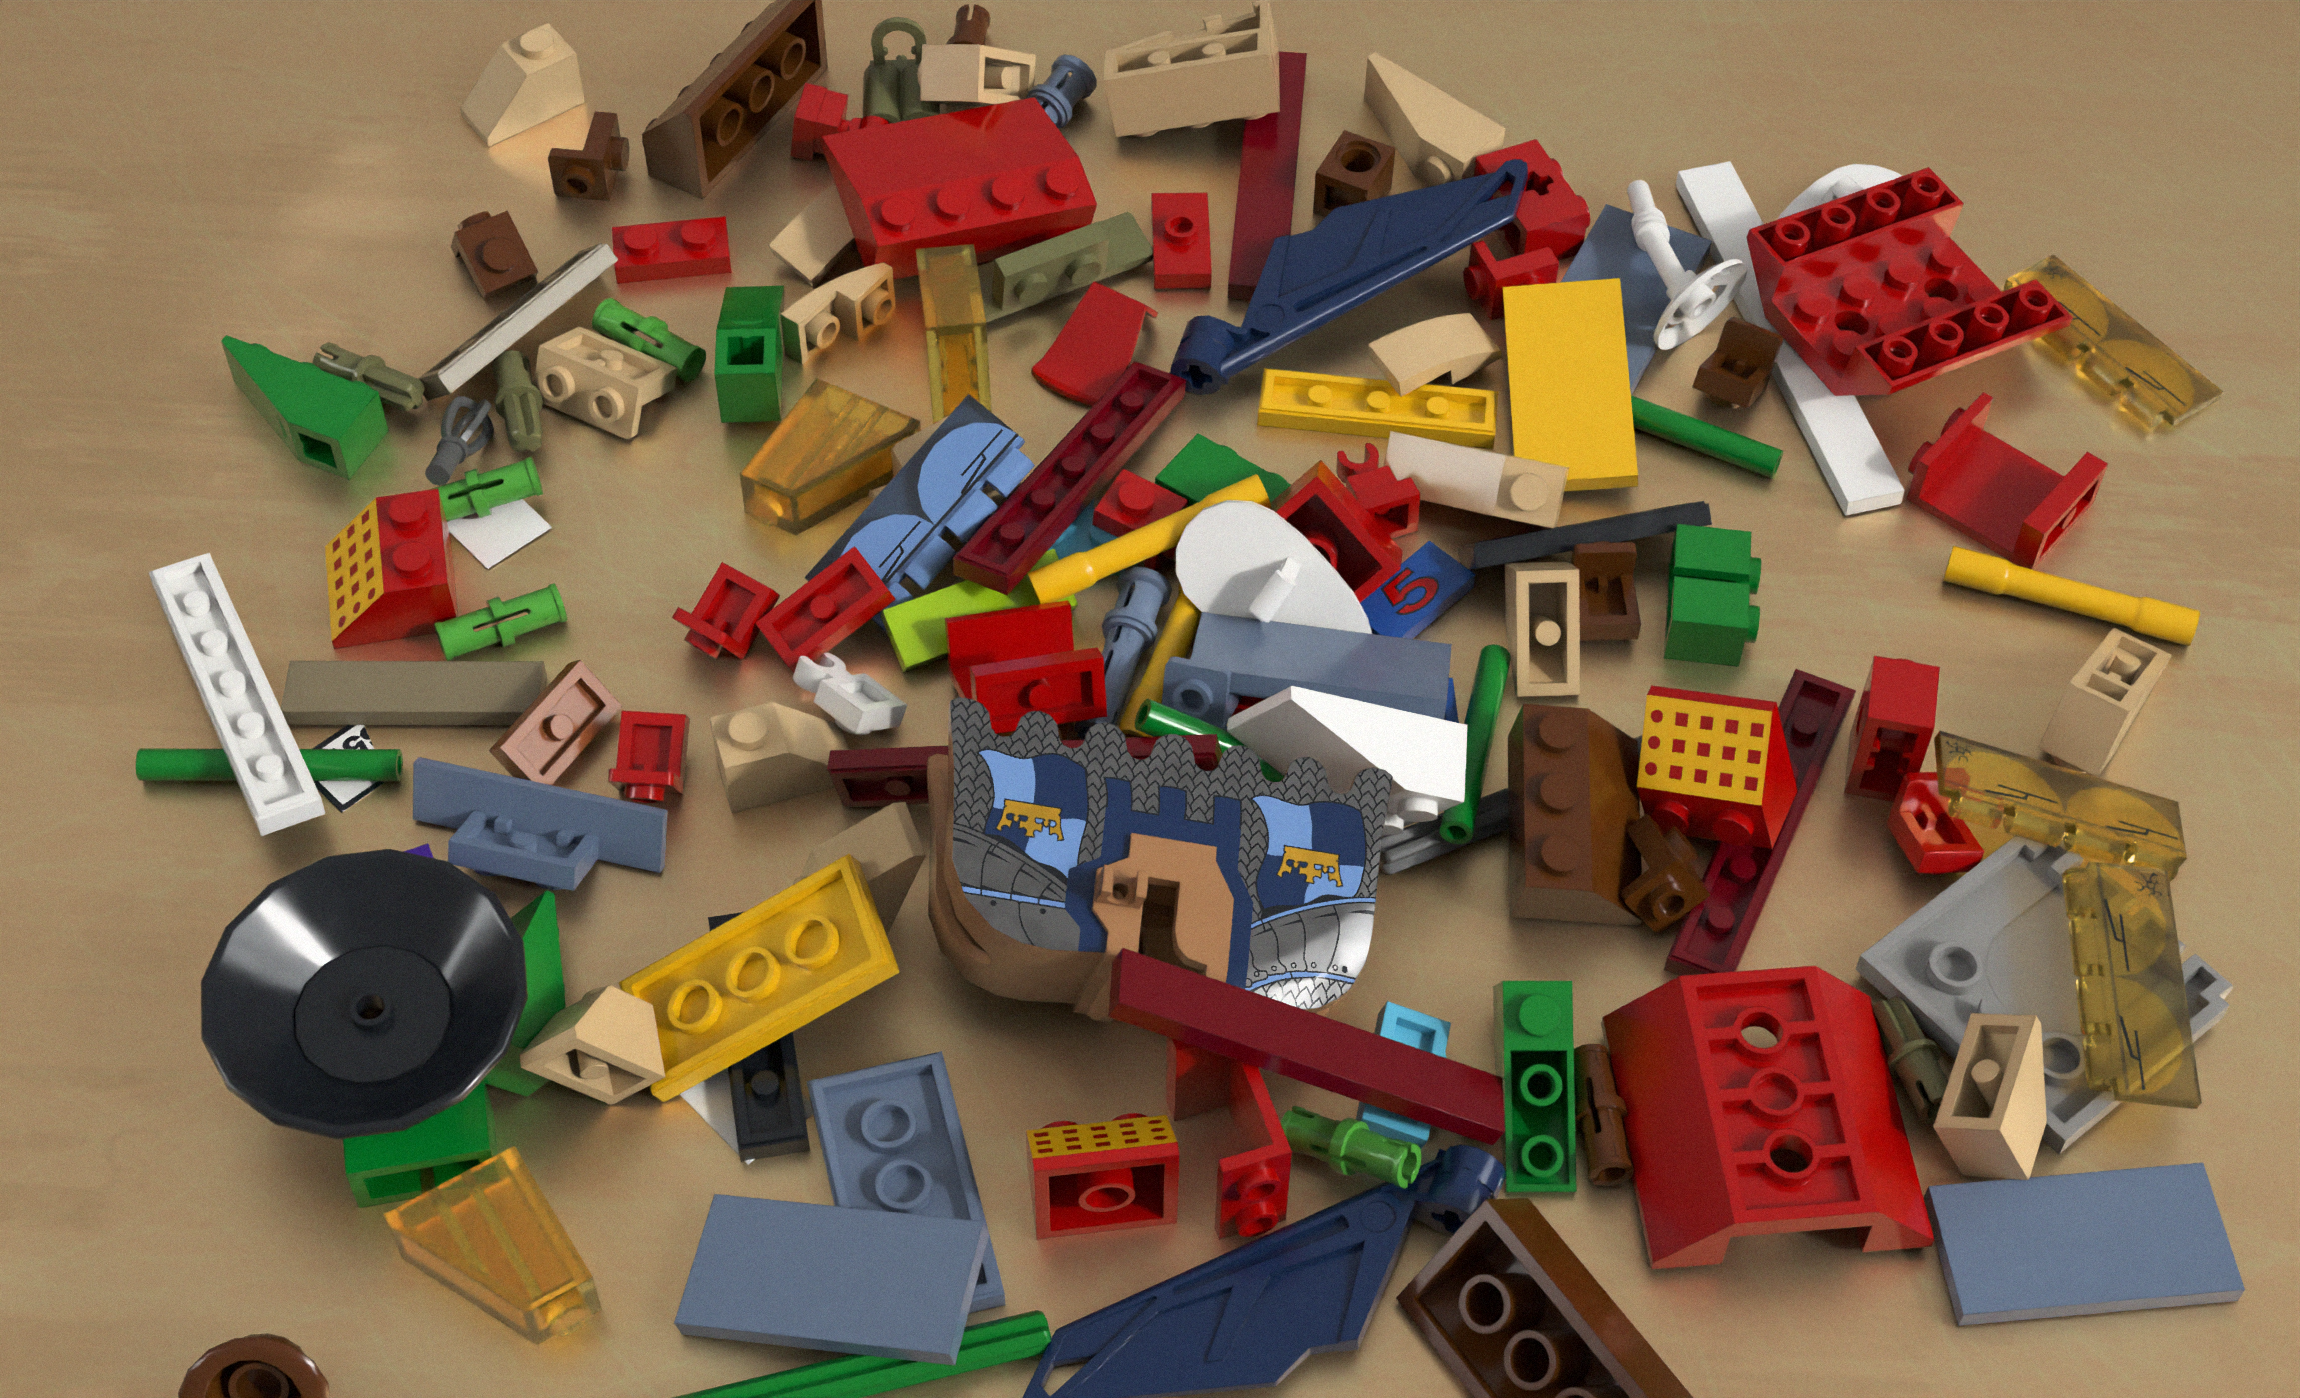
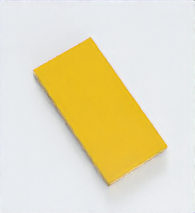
[1503,278,1638,492]
[618,853,900,1102]

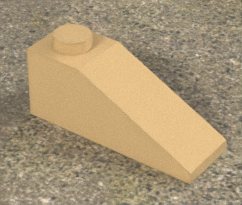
[1364,51,1505,187]
[1383,431,1569,528]
[2038,628,2171,777]

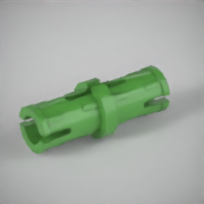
[592,298,706,382]
[429,457,543,522]
[434,583,567,661]
[1281,1106,1422,1188]

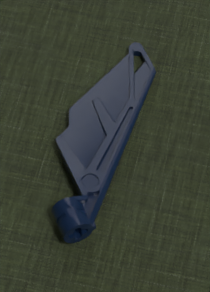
[1170,159,1528,395]
[1023,1144,1507,1398]

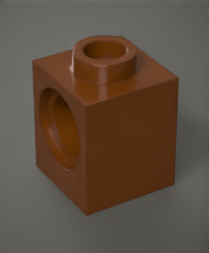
[1313,130,1395,217]

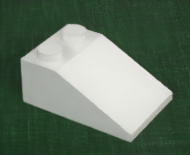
[1227,686,1467,836]

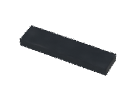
[1458,501,1712,569]
[708,912,810,1162]

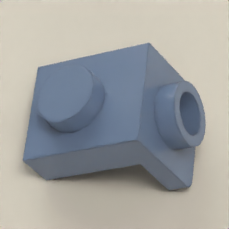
[1162,656,1242,729]

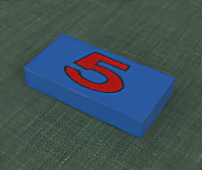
[1360,541,1476,639]

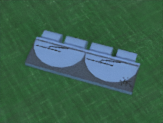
[805,394,1035,631]

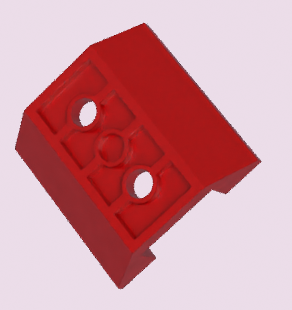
[1746,167,2073,396]
[1601,966,1934,1270]

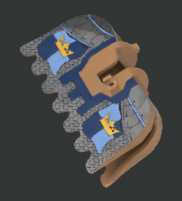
[927,697,1393,1022]

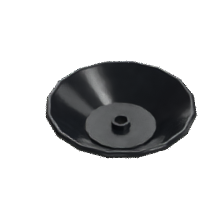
[201,849,528,1140]

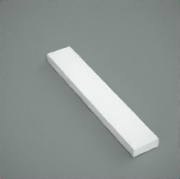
[149,553,325,836]

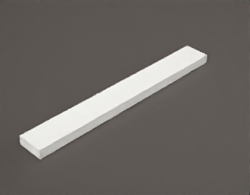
[1676,161,1905,516]

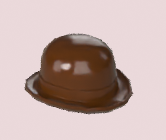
[178,1333,330,1398]

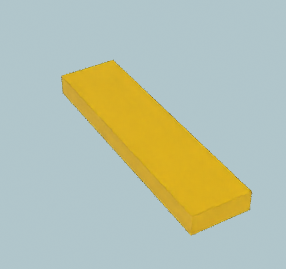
[1257,368,1499,449]

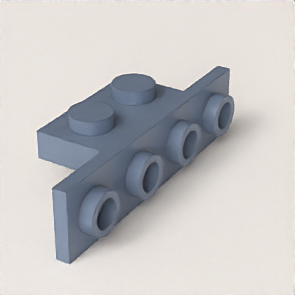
[413,757,668,891]

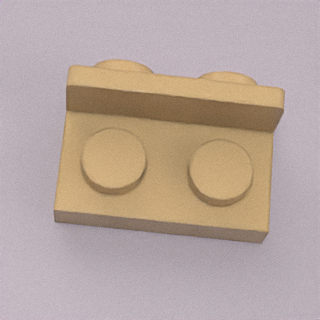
[534,326,678,439]

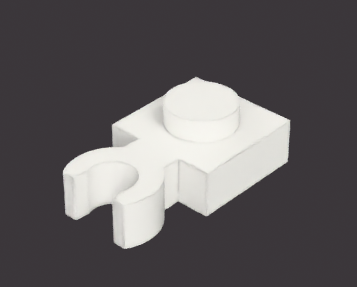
[793,652,907,735]

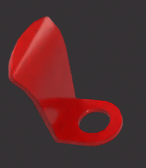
[1031,281,1158,406]

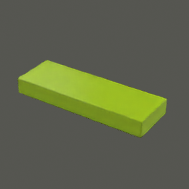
[880,548,1078,673]

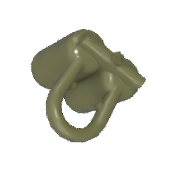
[863,17,940,124]

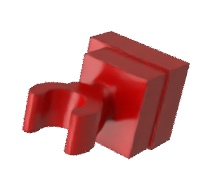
[790,83,888,161]
[1336,443,1420,539]

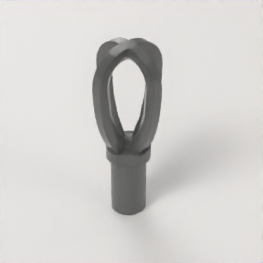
[425,396,494,486]

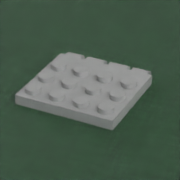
[1856,828,2233,1154]

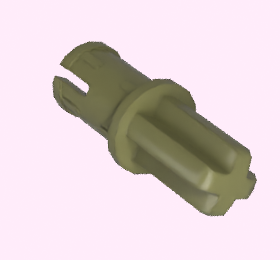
[312,342,425,411]
[492,350,543,453]
[1873,996,1948,1124]

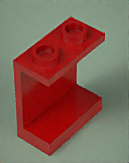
[1906,392,2108,570]
[945,600,1107,734]
[1166,1037,1292,1240]

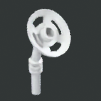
[1627,180,1747,350]

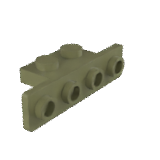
[926,212,1153,335]

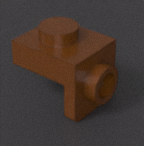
[548,111,629,201]
[451,210,538,300]
[1692,317,1783,409]
[1570,541,1641,641]
[1621,813,1710,933]

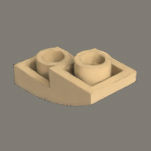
[768,183,858,287]
[780,262,895,365]
[1368,313,1502,397]

